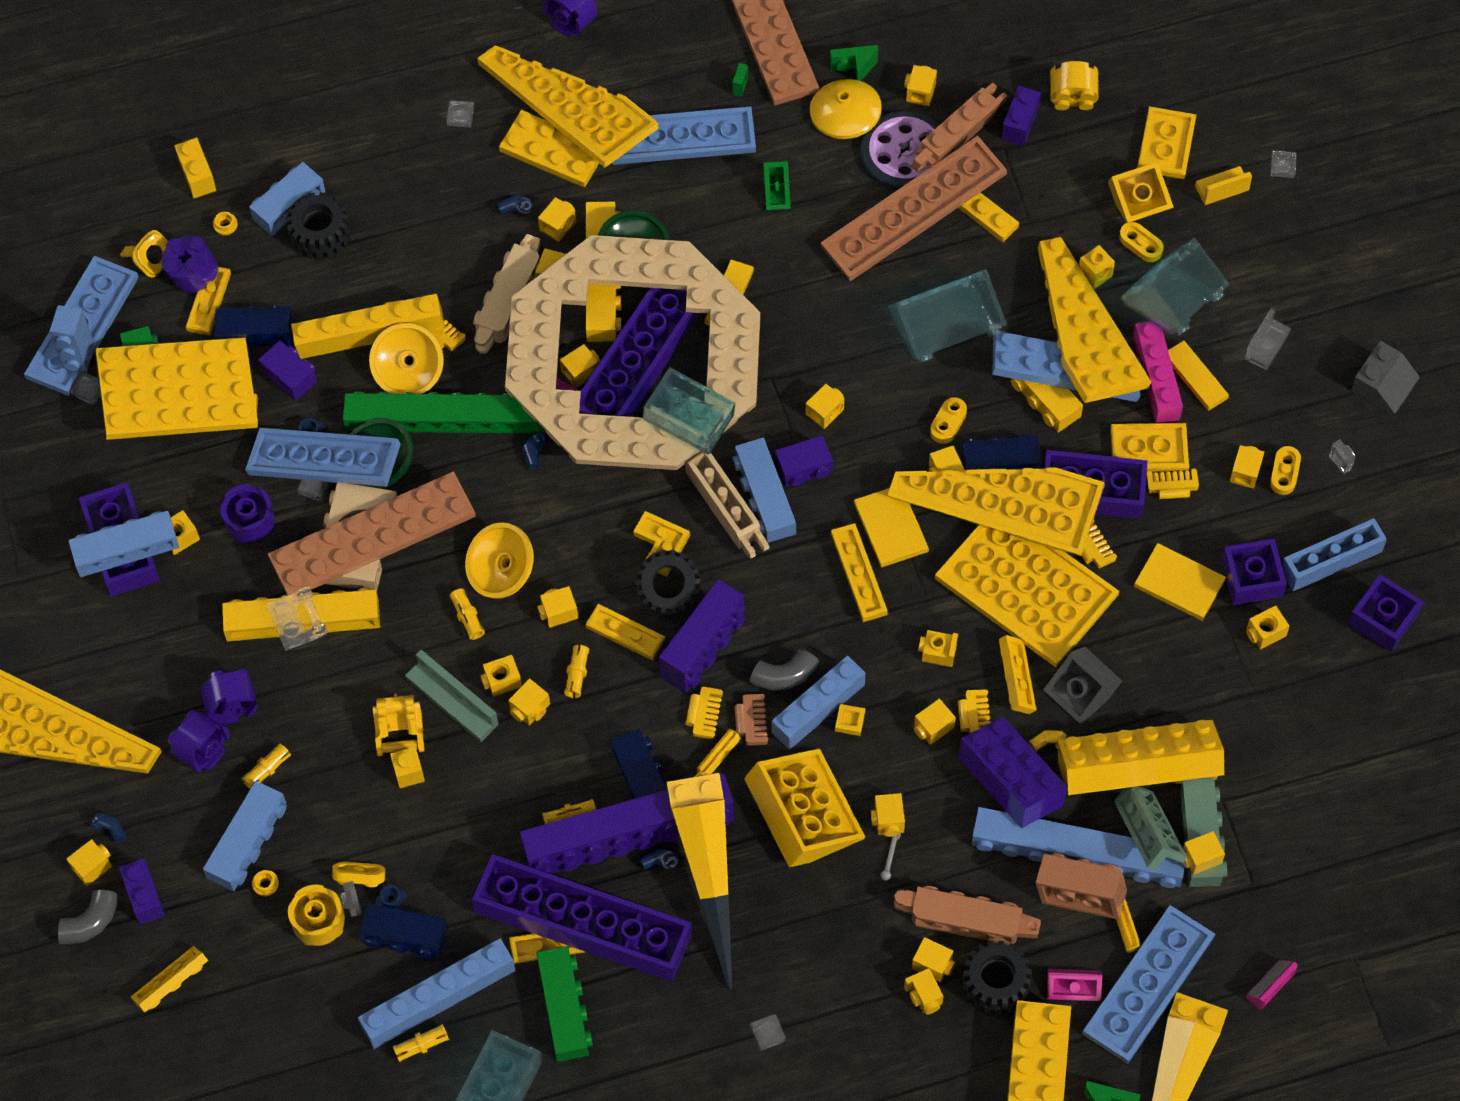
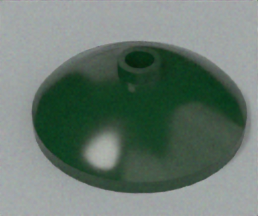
[598,210,670,240]
[350,418,414,489]

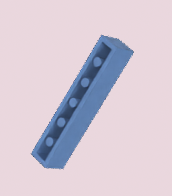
[358,938,515,1049]

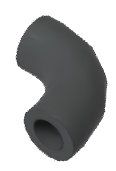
[750,649,819,691]
[58,890,118,945]

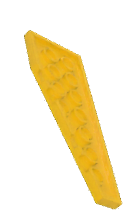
[477,45,659,168]
[1038,237,1151,403]
[887,467,1105,556]
[0,670,161,773]

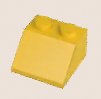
[1108,162,1173,223]

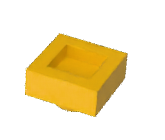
[835,704,865,736]

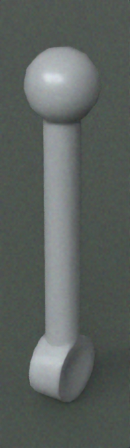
[881,832,901,880]

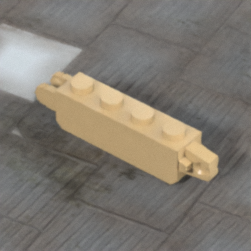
[473,234,541,354]
[684,449,769,559]

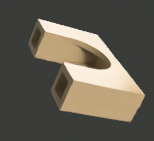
[323,482,398,591]

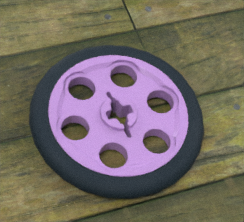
[859,111,939,189]

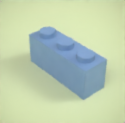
[249,162,325,236]
[50,305,95,371]

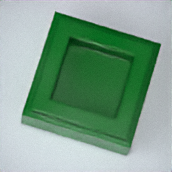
[733,63,748,97]

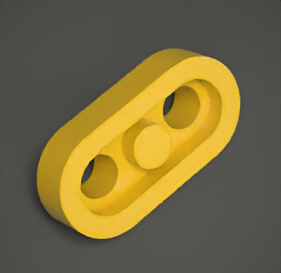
[1119,222,1164,262]
[930,397,967,444]
[1270,446,1301,495]
[332,862,385,887]

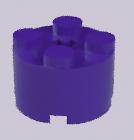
[543,0,597,37]
[162,236,218,293]
[220,484,275,544]
[200,669,258,725]
[168,710,229,772]

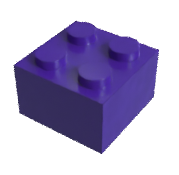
[1221,539,1287,605]
[1348,574,1424,652]

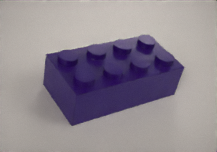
[1044,450,1148,519]
[79,482,160,597]
[659,579,746,694]
[958,717,1067,829]

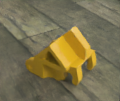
[373,694,425,756]

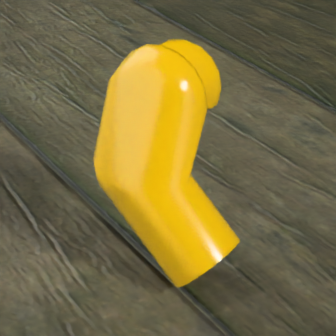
[1028,730,1067,752]

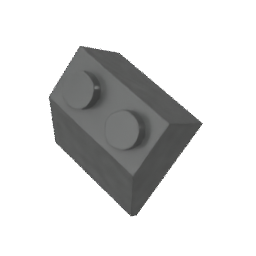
[1351,341,1420,416]
[1043,647,1122,724]

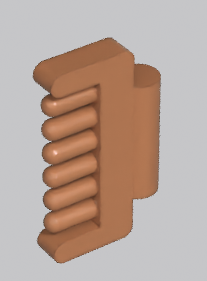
[734,694,768,745]

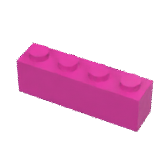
[1133,320,1183,423]

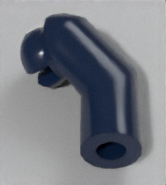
[496,195,533,215]
[522,432,546,470]
[90,812,127,843]
[639,848,679,870]

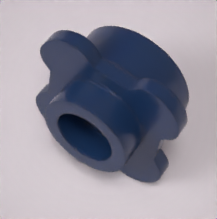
[298,418,324,432]
[376,883,407,913]

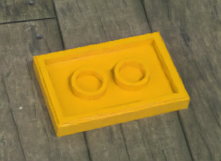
[1137,106,1196,179]
[1110,423,1189,472]
[854,488,929,568]
[1134,543,1226,621]

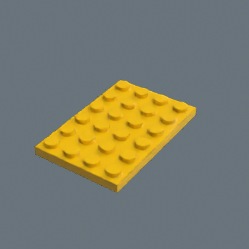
[96,337,258,440]
[935,525,1119,668]

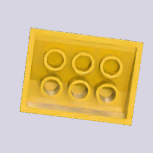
[744,749,865,868]

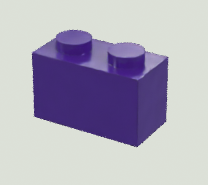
[1002,86,1041,146]
[258,341,317,401]
[775,435,833,487]
[119,858,165,925]

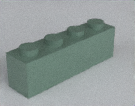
[1180,778,1227,887]

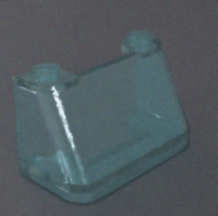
[1119,237,1230,336]
[888,269,1007,363]

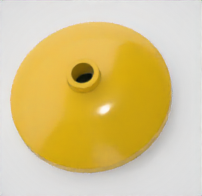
[810,79,882,139]
[369,323,444,394]
[465,523,534,599]

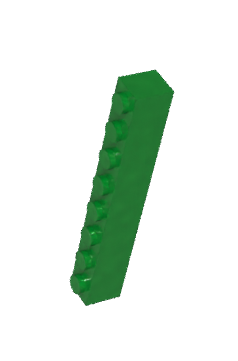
[343,392,545,434]

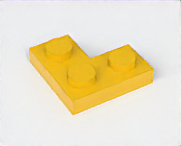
[633,511,690,576]

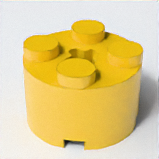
[1050,61,1099,110]
[288,885,345,946]

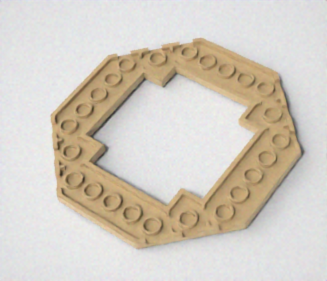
[505,235,760,470]

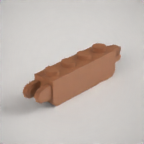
[911,83,1008,173]
[893,886,1041,945]

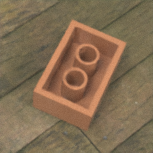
[1036,853,1127,919]

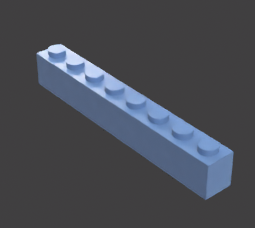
[972,807,1185,888]

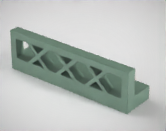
[405,650,499,742]
[1114,786,1187,870]

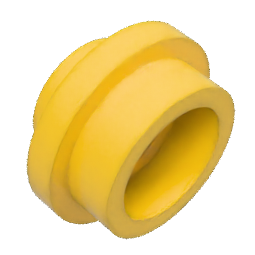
[213,212,238,235]
[252,870,279,896]

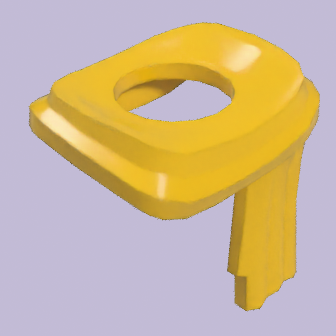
[120,230,168,278]

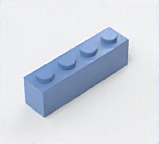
[732,438,796,543]
[68,511,180,577]
[1282,518,1387,591]
[772,656,866,750]
[203,781,287,892]

